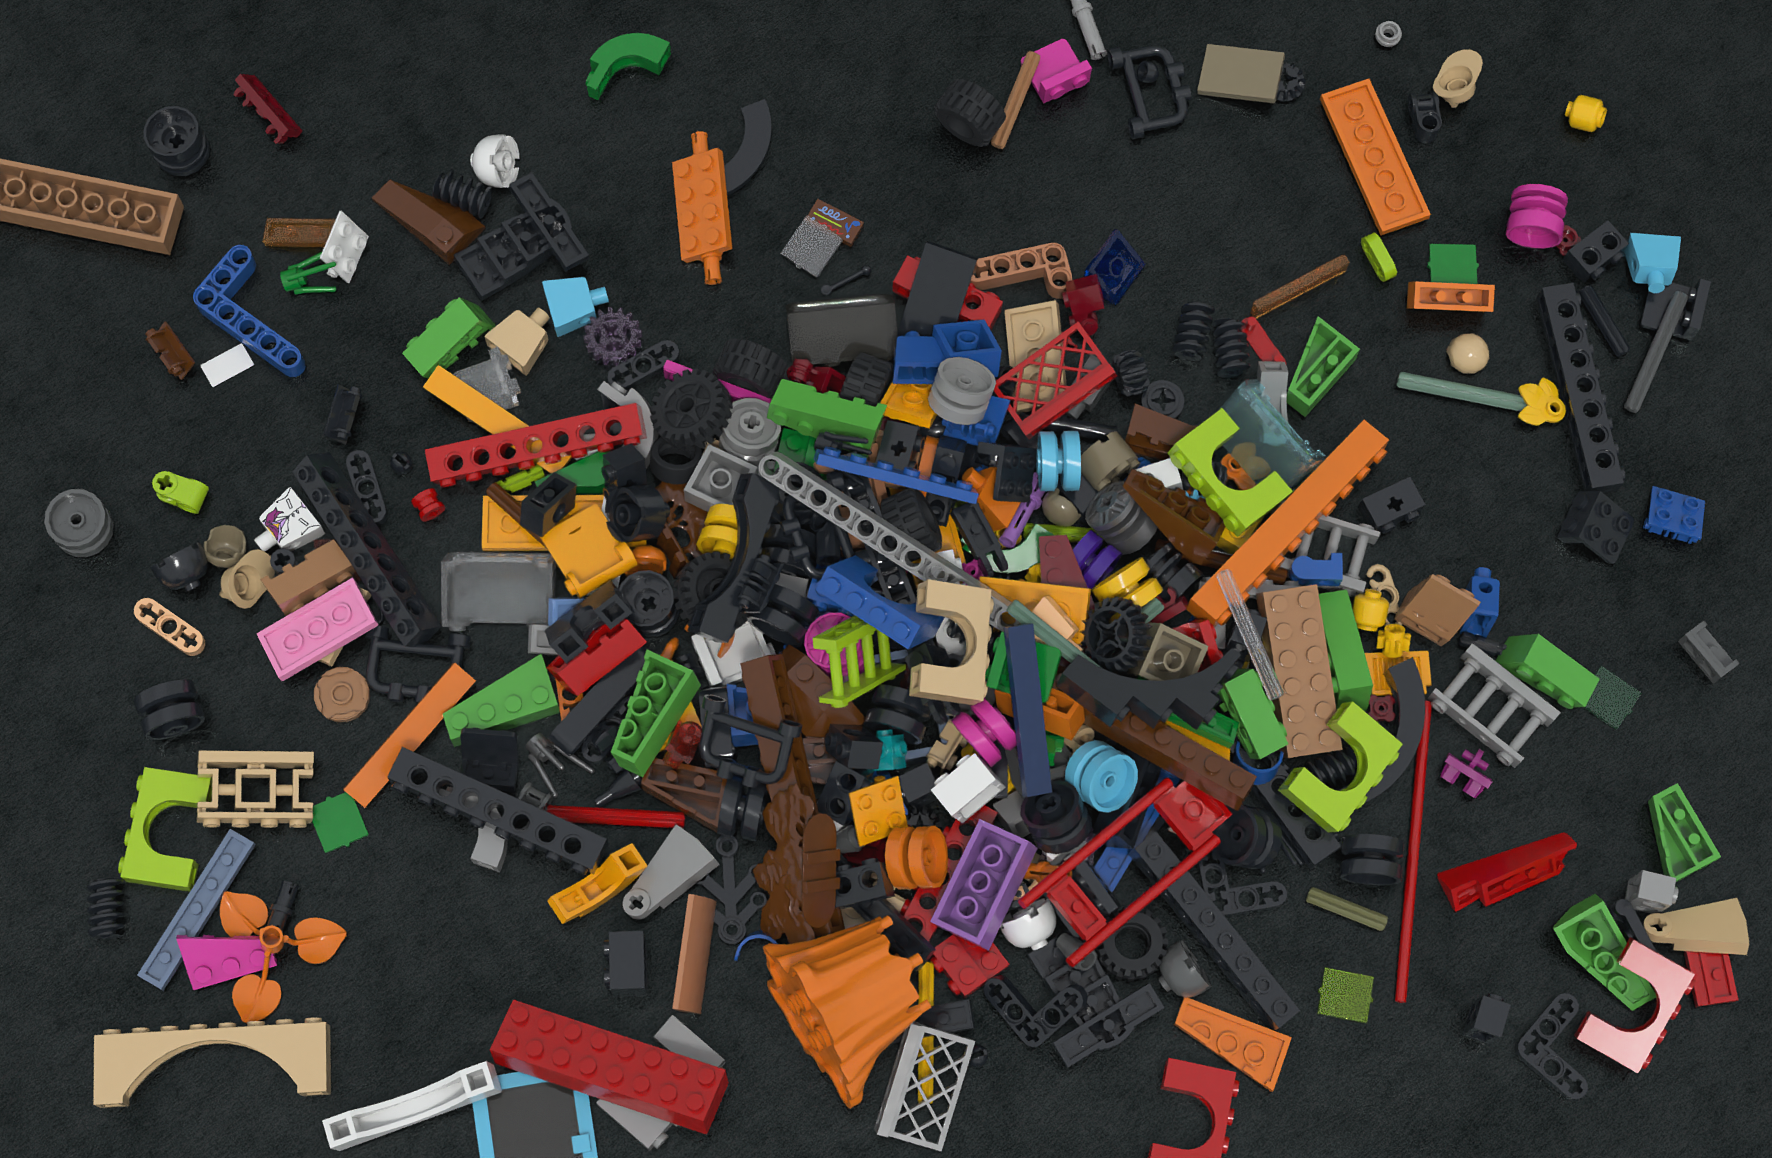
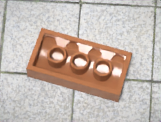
[672,894,716,1014]

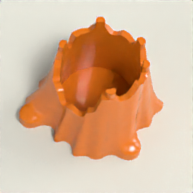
[763,915,931,1109]

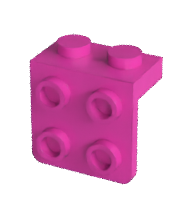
[1021,39,1092,104]

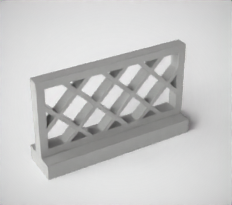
[874,1021,975,1151]

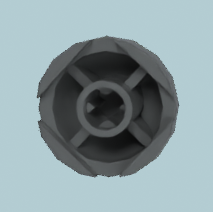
[1158,940,1212,998]

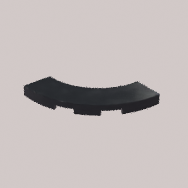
[724,99,771,196]

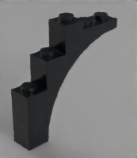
[1056,648,1241,730]

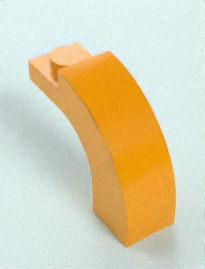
[547,843,647,924]

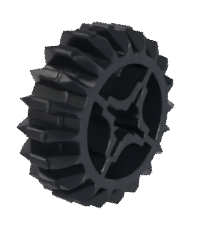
[1080,597,1153,673]

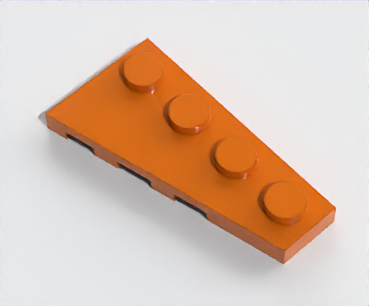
[1174,998,1292,1092]

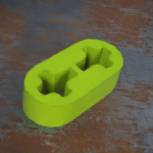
[1361,232,1397,282]

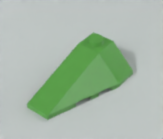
[1552,894,1656,1011]

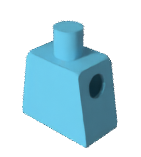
[1624,233,1681,293]
[542,277,609,337]

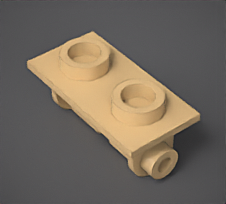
[926,717,968,775]

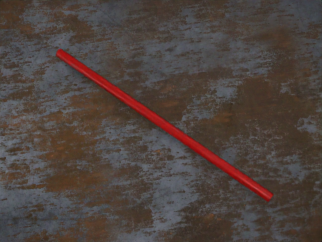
[1395,701,1432,1003]

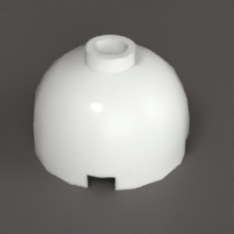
[470,134,519,188]
[1000,899,1056,950]

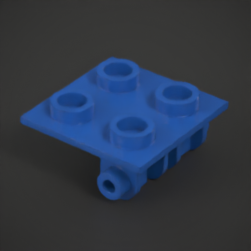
[942,396,1010,446]
[1643,486,1705,544]

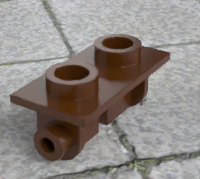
[145,322,195,380]

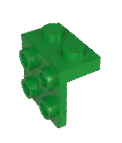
[985,631,1062,703]

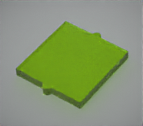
[1317,968,1374,1023]

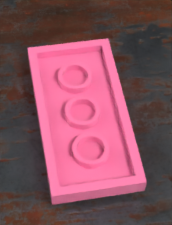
[257,578,379,681]

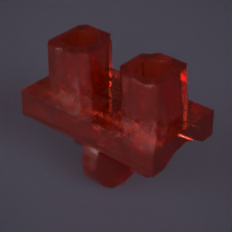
[663,721,702,769]

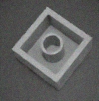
[684,444,758,512]

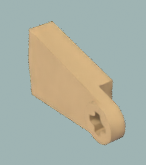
[1643,898,1749,955]

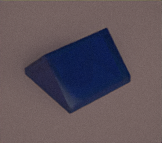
[1083,229,1145,304]

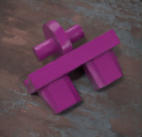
[1440,749,1492,798]

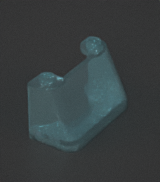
[1218,379,1327,491]

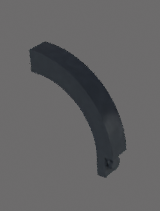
[1338,657,1425,806]

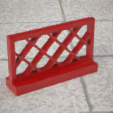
[994,321,1117,439]

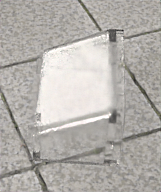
[441,552,556,631]

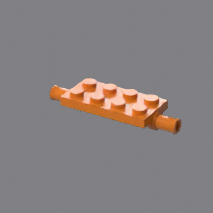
[672,131,732,285]

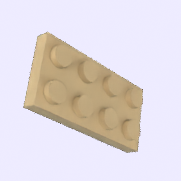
[1005,300,1067,414]

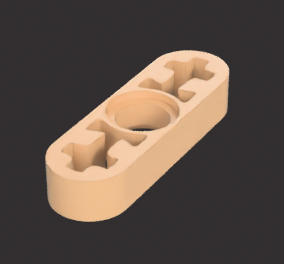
[134,598,205,656]

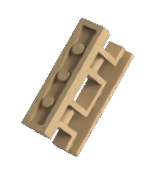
[197,751,314,828]

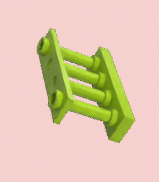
[813,615,906,708]

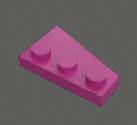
[176,935,277,990]

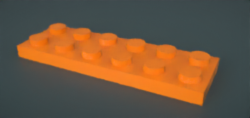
[1320,79,1431,235]

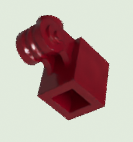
[1062,274,1104,335]
[787,359,846,397]

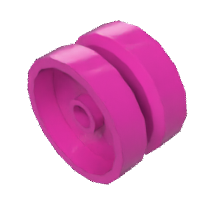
[950,698,1017,767]

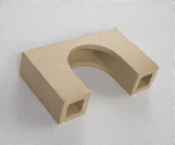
[909,579,994,705]

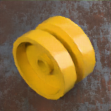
[696,504,738,559]
[1091,557,1163,621]

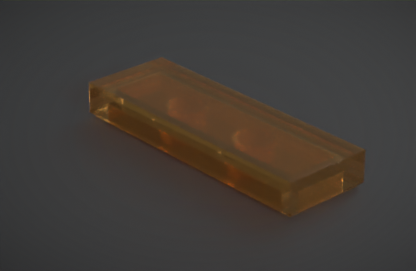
[262,218,336,247]

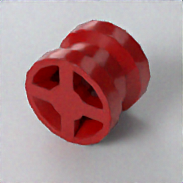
[411,488,445,522]

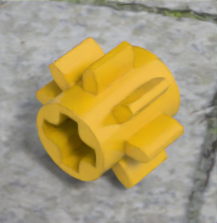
[1377,624,1411,658]

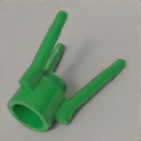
[280,252,337,295]

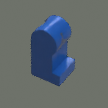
[1289,553,1343,586]

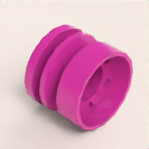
[1506,184,1568,248]
[804,613,865,682]

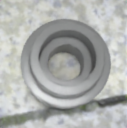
[1375,21,1402,47]

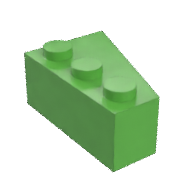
[1287,316,1360,417]
[1218,669,1288,759]

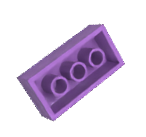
[930,819,1038,951]

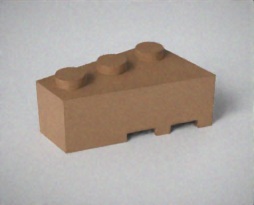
[260,539,356,616]

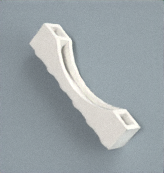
[322,1061,502,1151]

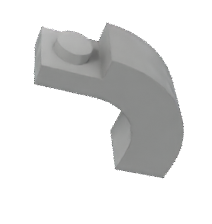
[1256,361,1292,446]
[598,381,659,468]
[439,787,508,872]

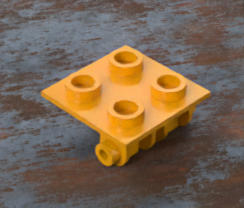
[849,776,908,847]

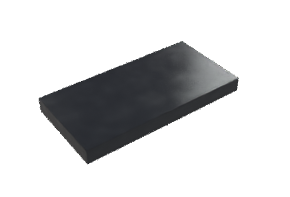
[895,241,978,342]

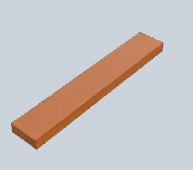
[343,662,476,808]

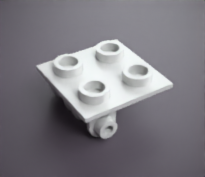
[320,211,369,283]

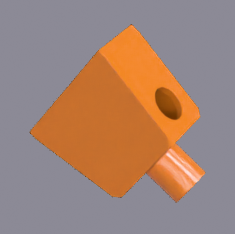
[962,467,1021,531]

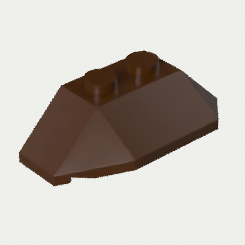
[780,644,865,739]

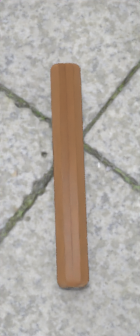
[991,51,1040,149]

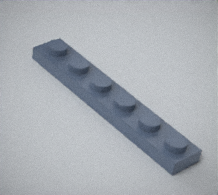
[137,829,256,991]

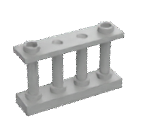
[1270,500,1380,598]
[1427,643,1561,768]

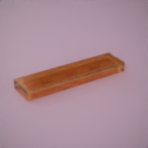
[1251,255,1350,319]

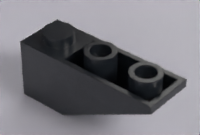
[925,435,967,527]

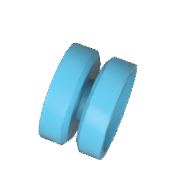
[1036,431,1081,491]
[1065,740,1138,812]

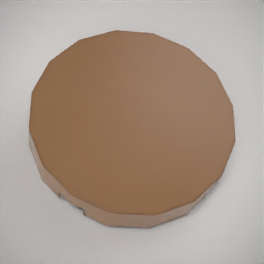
[314,667,370,722]

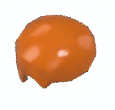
[625,545,667,577]

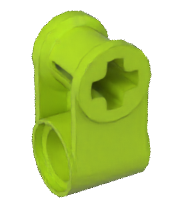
[152,471,209,514]

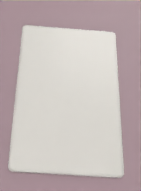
[201,343,254,387]

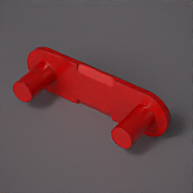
[1240,317,1286,364]

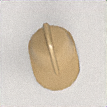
[1433,50,1483,108]
[219,549,275,609]

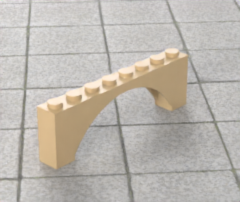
[93,1018,331,1108]

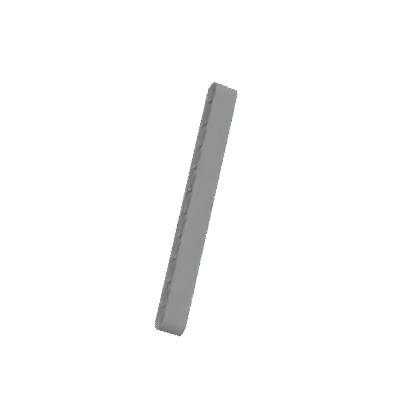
[759,452,1020,632]

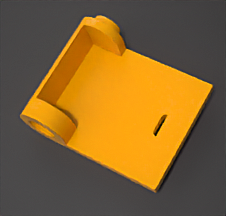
[539,503,638,598]

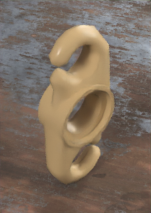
[1366,564,1403,627]

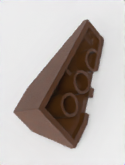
[1123,469,1226,565]

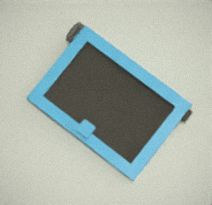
[472,1072,598,1158]

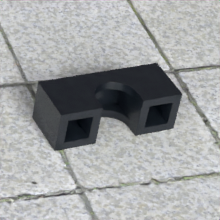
[545,580,633,664]

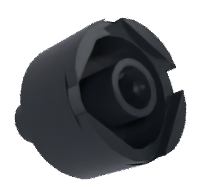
[605,485,670,542]

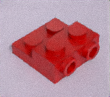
[930,934,1010,999]

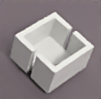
[931,753,1006,823]

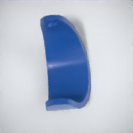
[1233,741,1284,785]
[734,930,783,961]

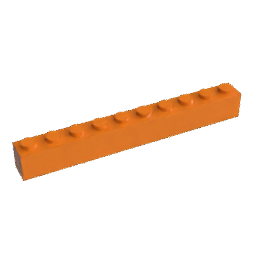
[1186,420,1389,628]

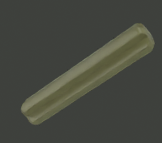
[1306,887,1388,931]

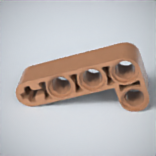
[970,243,1072,299]

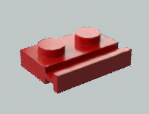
[1684,951,1738,1007]

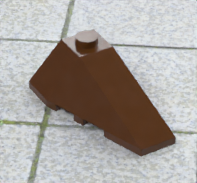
[372,180,486,265]

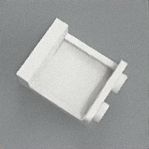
[691,621,776,688]

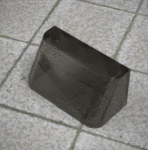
[785,294,898,367]

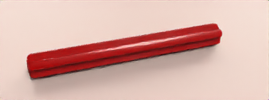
[546,805,685,828]

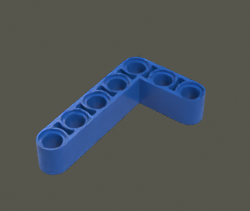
[193,245,305,377]

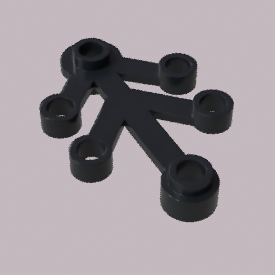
[696,835,767,944]

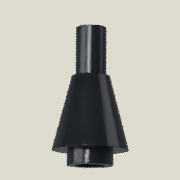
[594,769,642,808]

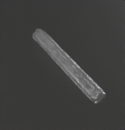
[1216,569,1284,700]

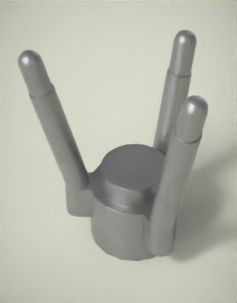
[525,733,595,798]

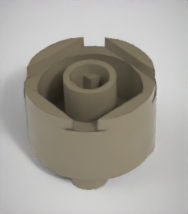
[1081,431,1141,492]

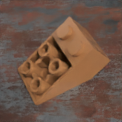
[1394,574,1481,646]

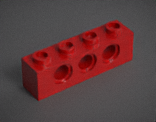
[892,255,1003,330]

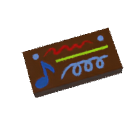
[805,199,864,247]

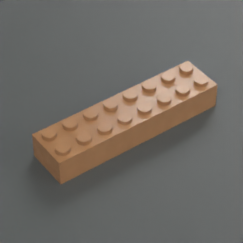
[0,159,184,255]

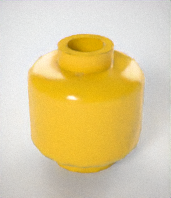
[1565,95,1607,132]
[1352,589,1389,631]

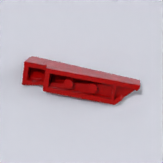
[1437,832,1577,912]

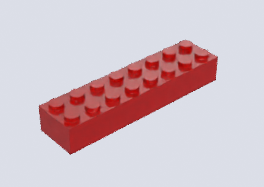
[490,1000,729,1135]

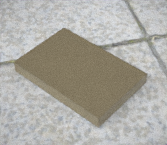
[1197,44,1285,103]

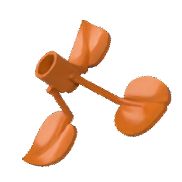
[220,891,346,1023]

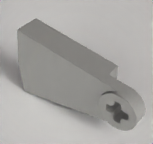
[623,824,720,919]

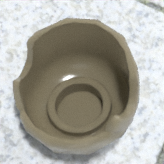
[1042,488,1081,527]
[204,525,246,568]

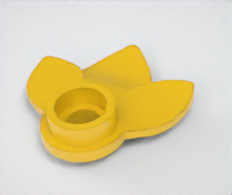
[1518,378,1566,426]

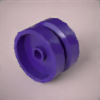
[1073,530,1123,597]

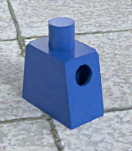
[892,331,945,384]
[1459,567,1500,638]

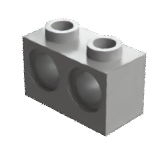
[1625,870,1678,914]

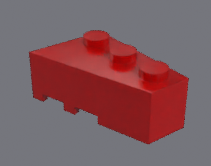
[546,619,647,696]

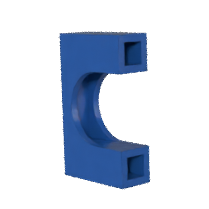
[816,555,945,649]

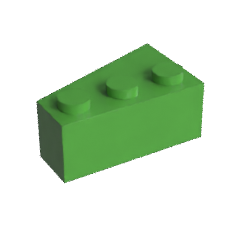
[402,297,496,378]
[1496,634,1600,709]
[1648,783,1721,882]

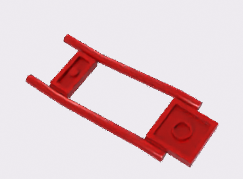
[1018,777,1233,967]

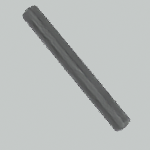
[1624,291,1688,413]

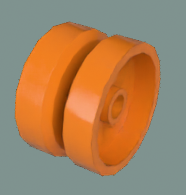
[885,826,948,890]

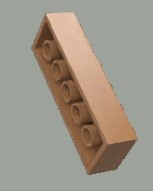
[1256,584,1343,758]

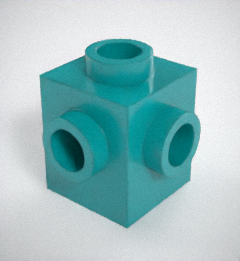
[872,730,907,771]

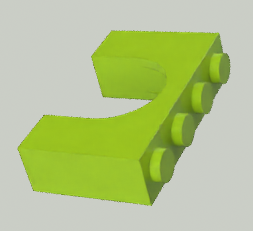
[1168,408,1293,537]
[1278,701,1403,832]
[118,767,212,892]

